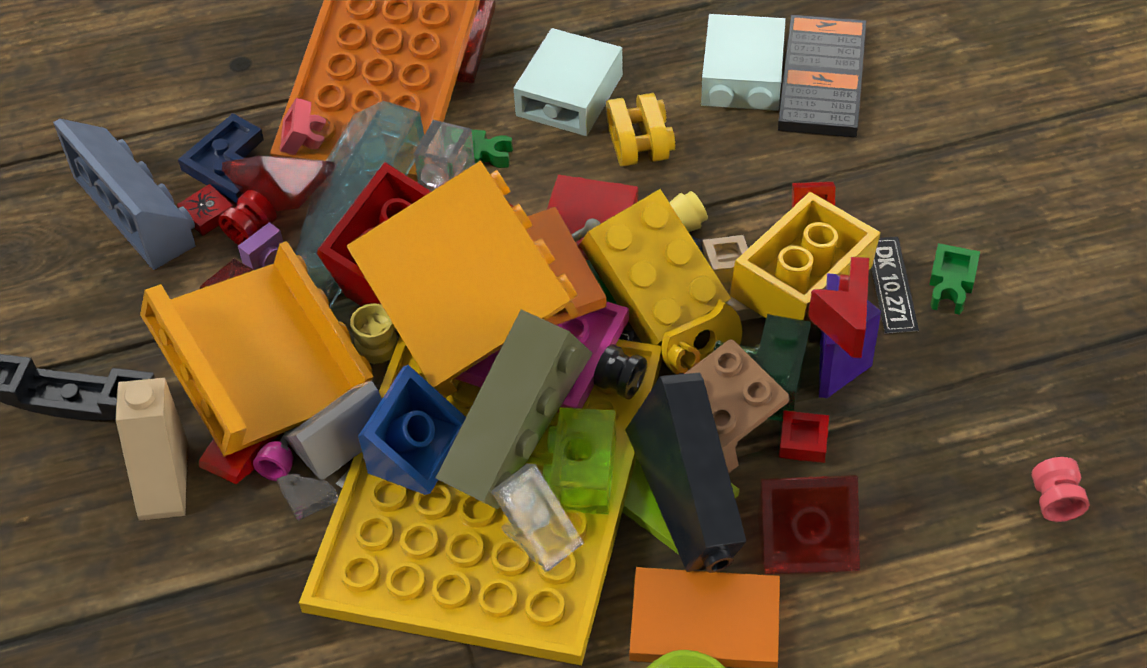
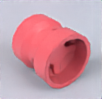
[1031,457,1090,522]

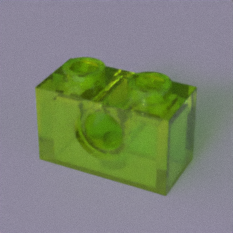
[542,407,617,514]

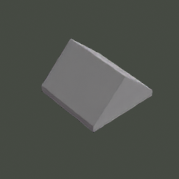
[283,381,382,481]

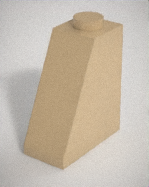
[116,378,188,521]

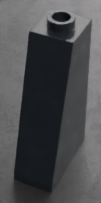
[625,372,747,573]

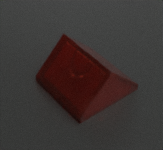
[222,156,335,211]
[758,475,860,574]

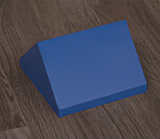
[358,365,466,495]

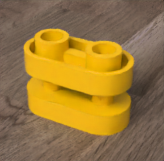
[606,93,675,167]

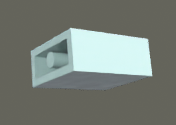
[701,14,786,111]
[514,28,623,136]

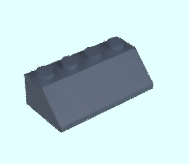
[53,119,196,270]

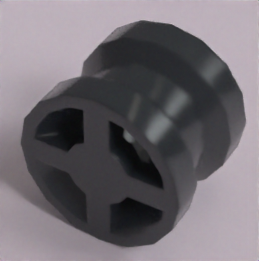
[593,344,647,400]

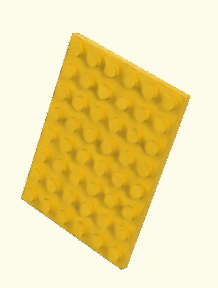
[299,336,663,666]

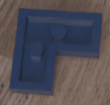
[178,113,266,203]

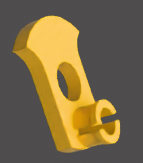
[661,299,742,375]

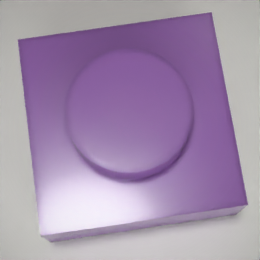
[238,222,283,273]

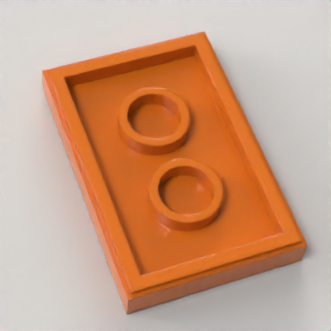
[526,207,607,325]
[629,567,780,668]

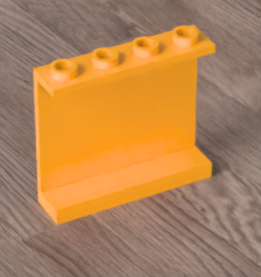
[346,161,579,398]
[140,241,374,456]

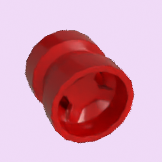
[218,190,277,245]

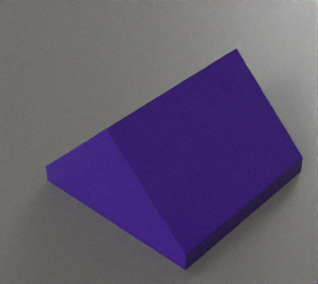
[819,273,881,398]

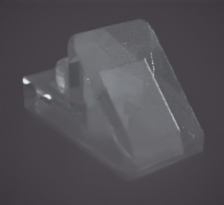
[491,463,584,572]

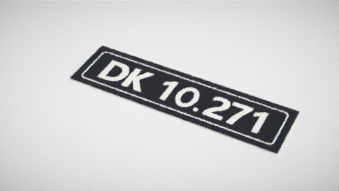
[871,237,919,333]

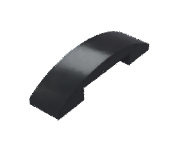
[0,354,156,420]

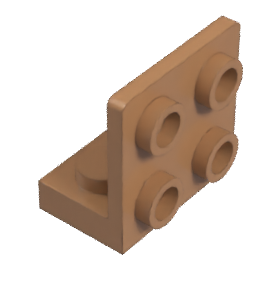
[684,340,789,473]

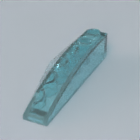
[295,101,426,309]

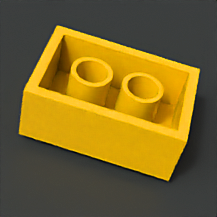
[580,189,731,346]
[730,192,880,339]

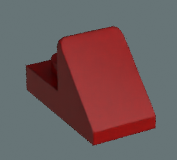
[809,257,869,358]

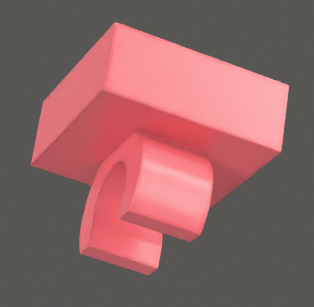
[280,98,326,155]

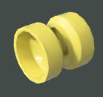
[350,303,398,364]

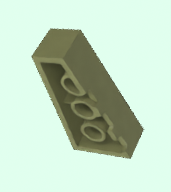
[436,309,593,509]

